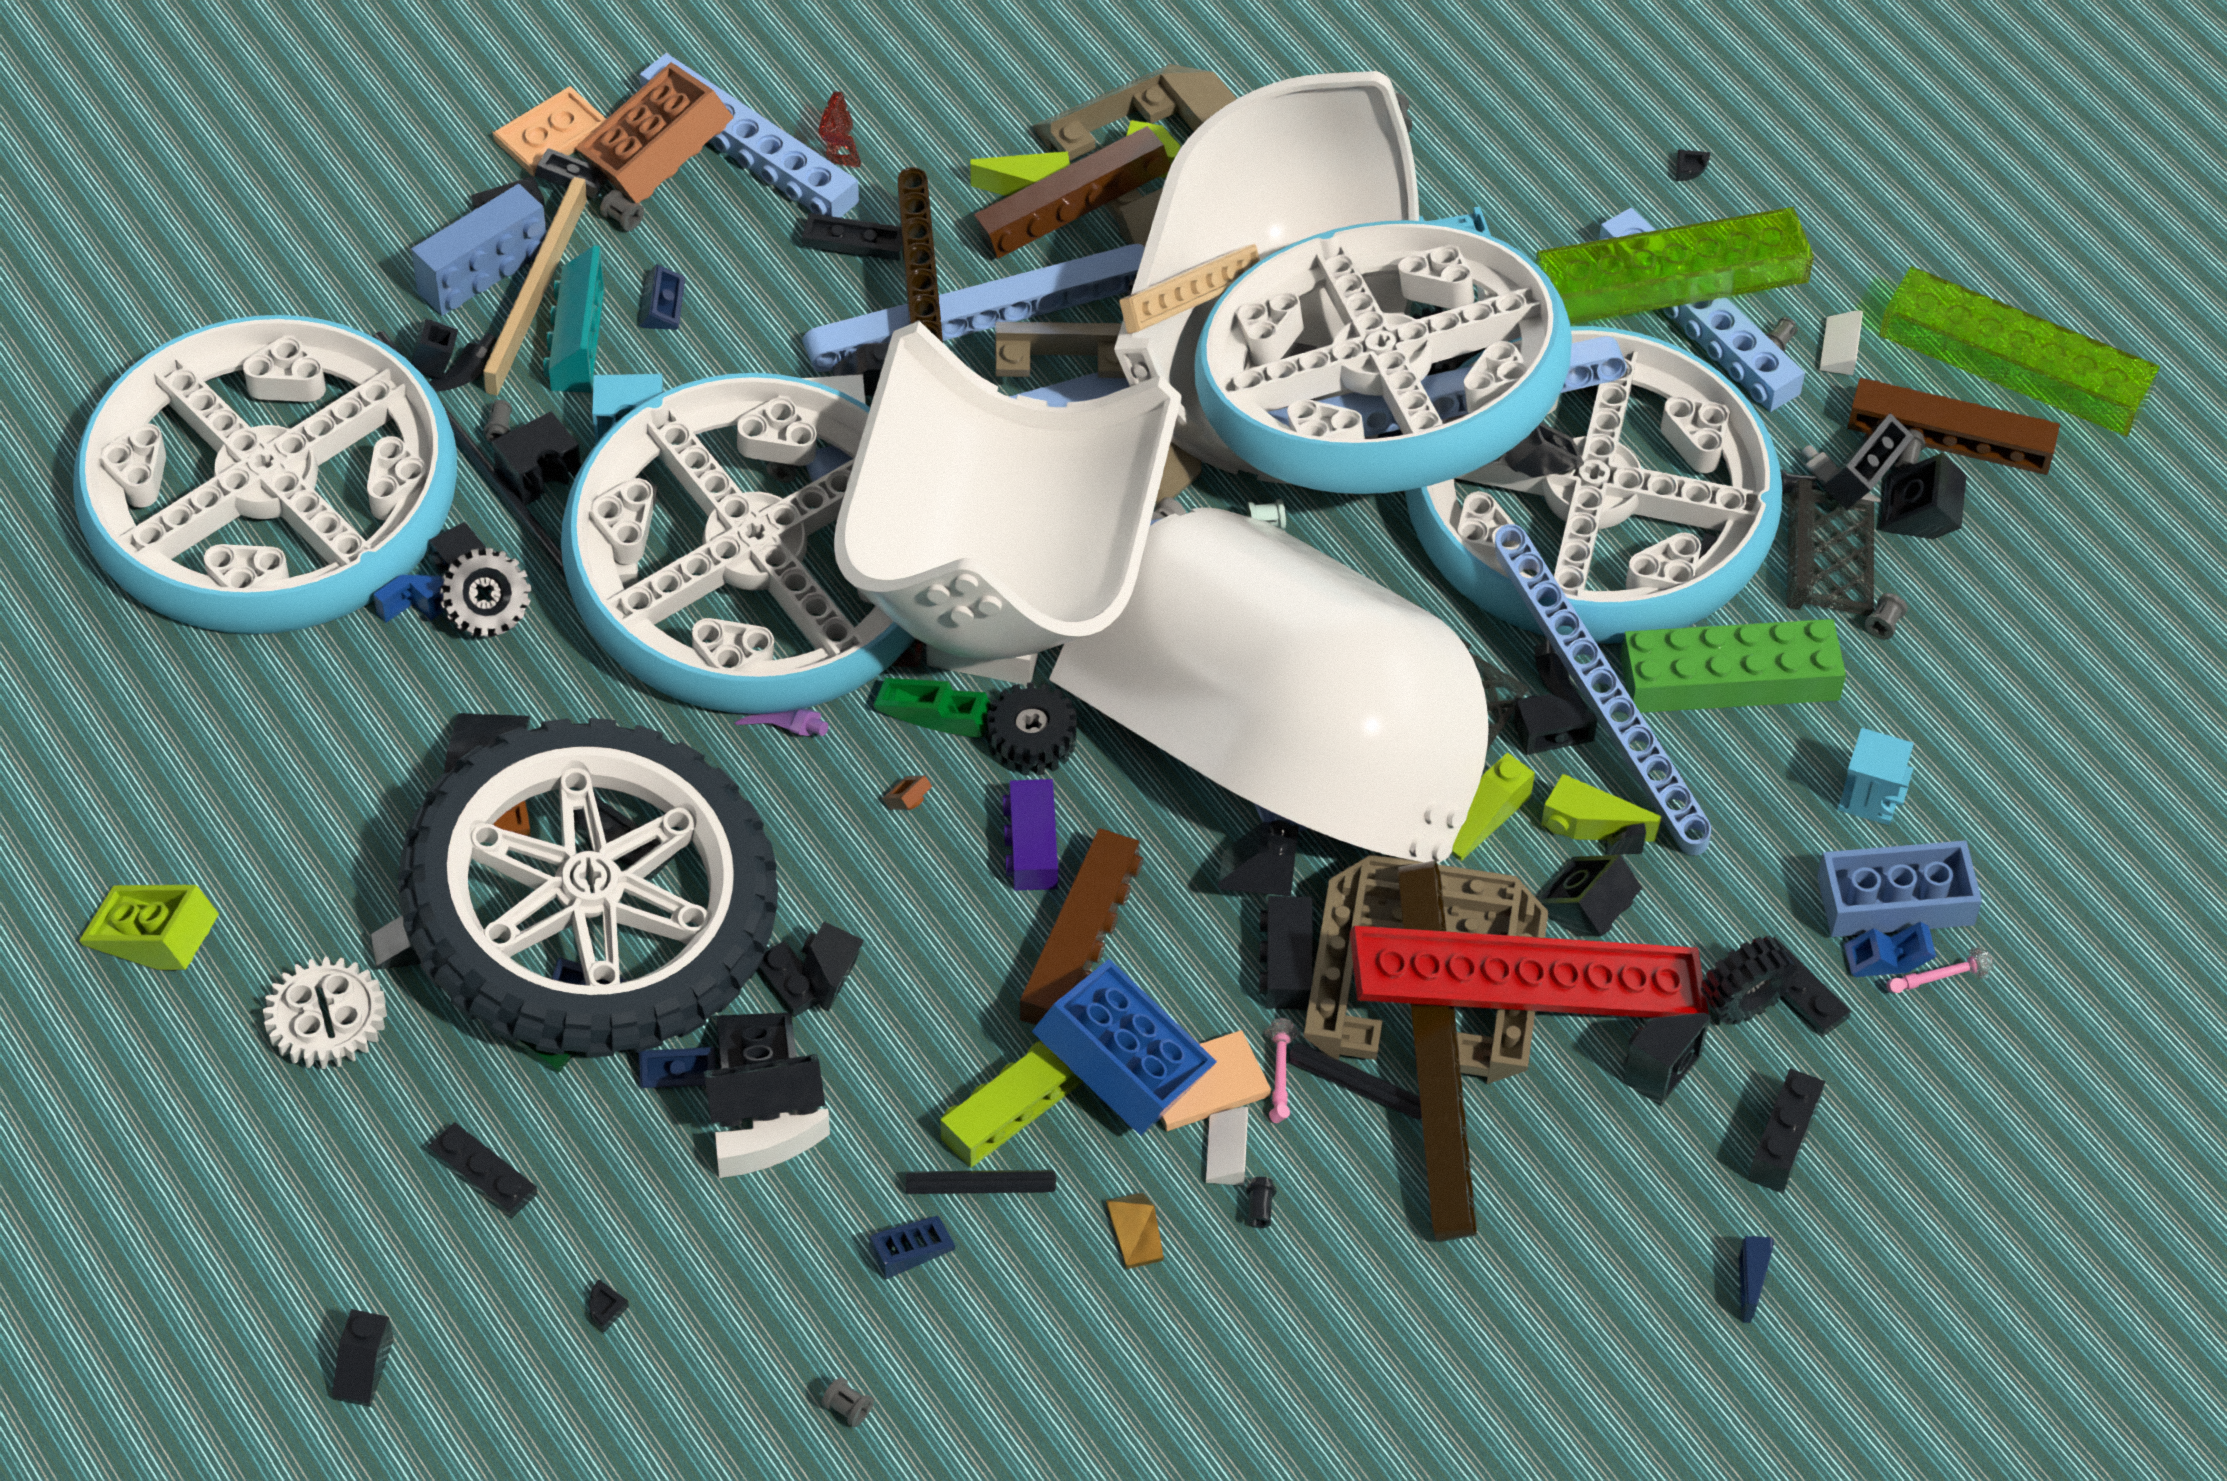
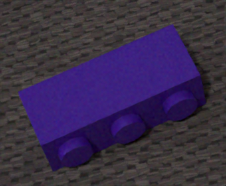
[1003,779,1058,891]

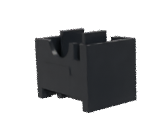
[492,411,581,506]

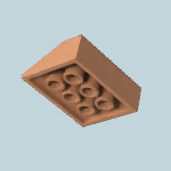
[575,62,734,203]

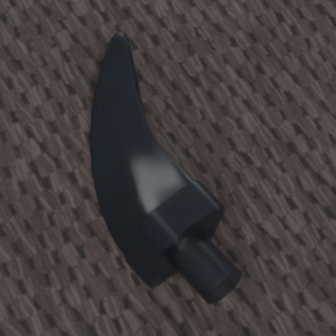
[428,333,497,392]
[1535,636,1588,711]

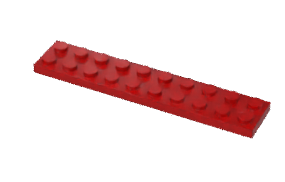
[1349,926,1709,1018]

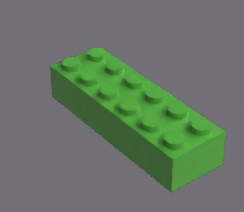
[1620,619,1846,713]

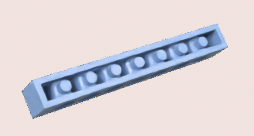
[639,53,859,218]
[1598,207,1805,412]

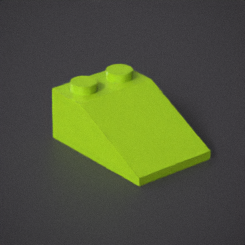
[79,885,219,970]

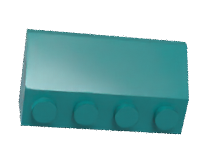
[543,245,605,393]

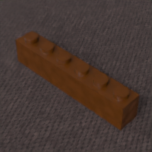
[974,126,1171,259]
[1847,378,2060,475]
[1020,828,1144,1025]

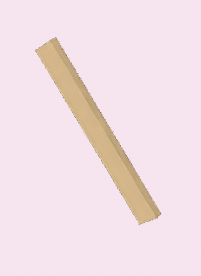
[483,177,587,396]
[1119,244,1260,334]

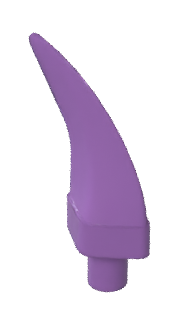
[735,709,828,736]

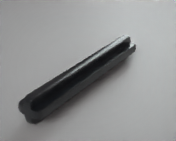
[1289,1043,1422,1120]
[906,1170,1056,1194]

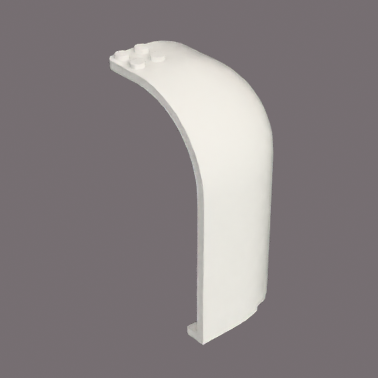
[1114,71,1419,484]
[834,321,1182,660]
[1049,508,1488,864]

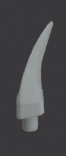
[1801,445,1881,502]

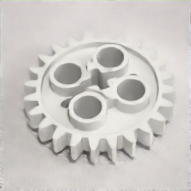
[263,957,387,1069]

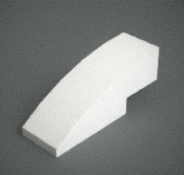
[715,1109,830,1178]

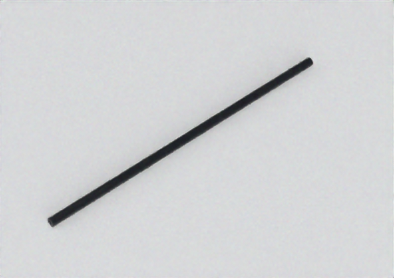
[374,331,566,577]

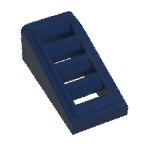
[869,1216,955,1279]
[1738,1236,1774,1323]

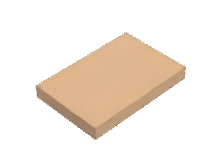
[493,86,607,177]
[1161,1030,1271,1132]

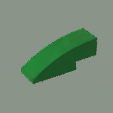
[874,678,991,738]

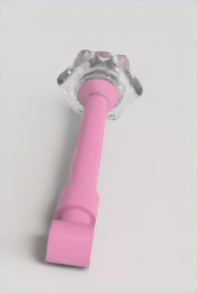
[1886,947,1993,993]
[1263,1018,1301,1123]

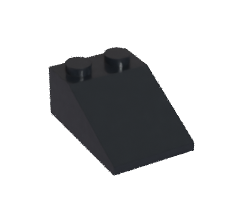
[444,713,530,773]
[717,1012,796,1069]

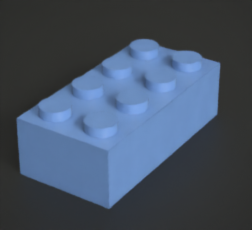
[411,184,546,316]
[1817,841,1982,937]

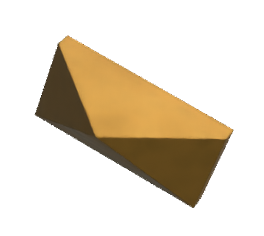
[1106,1192,1164,1269]

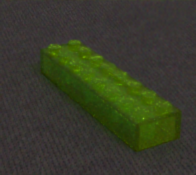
[1535,207,1814,324]
[1879,266,2160,437]

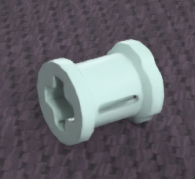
[1247,499,1286,530]

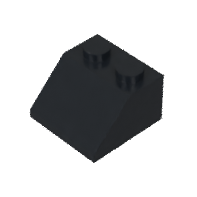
[1881,453,1967,539]
[1218,820,1299,896]
[1536,855,1642,937]
[1623,1013,1711,1106]

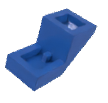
[373,575,444,623]
[1844,921,1936,977]

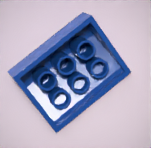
[1032,959,1217,1136]

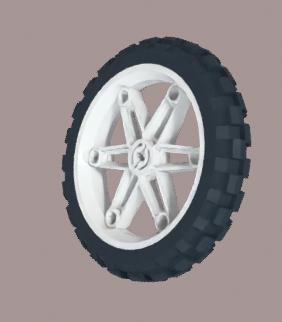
[398,718,778,1057]

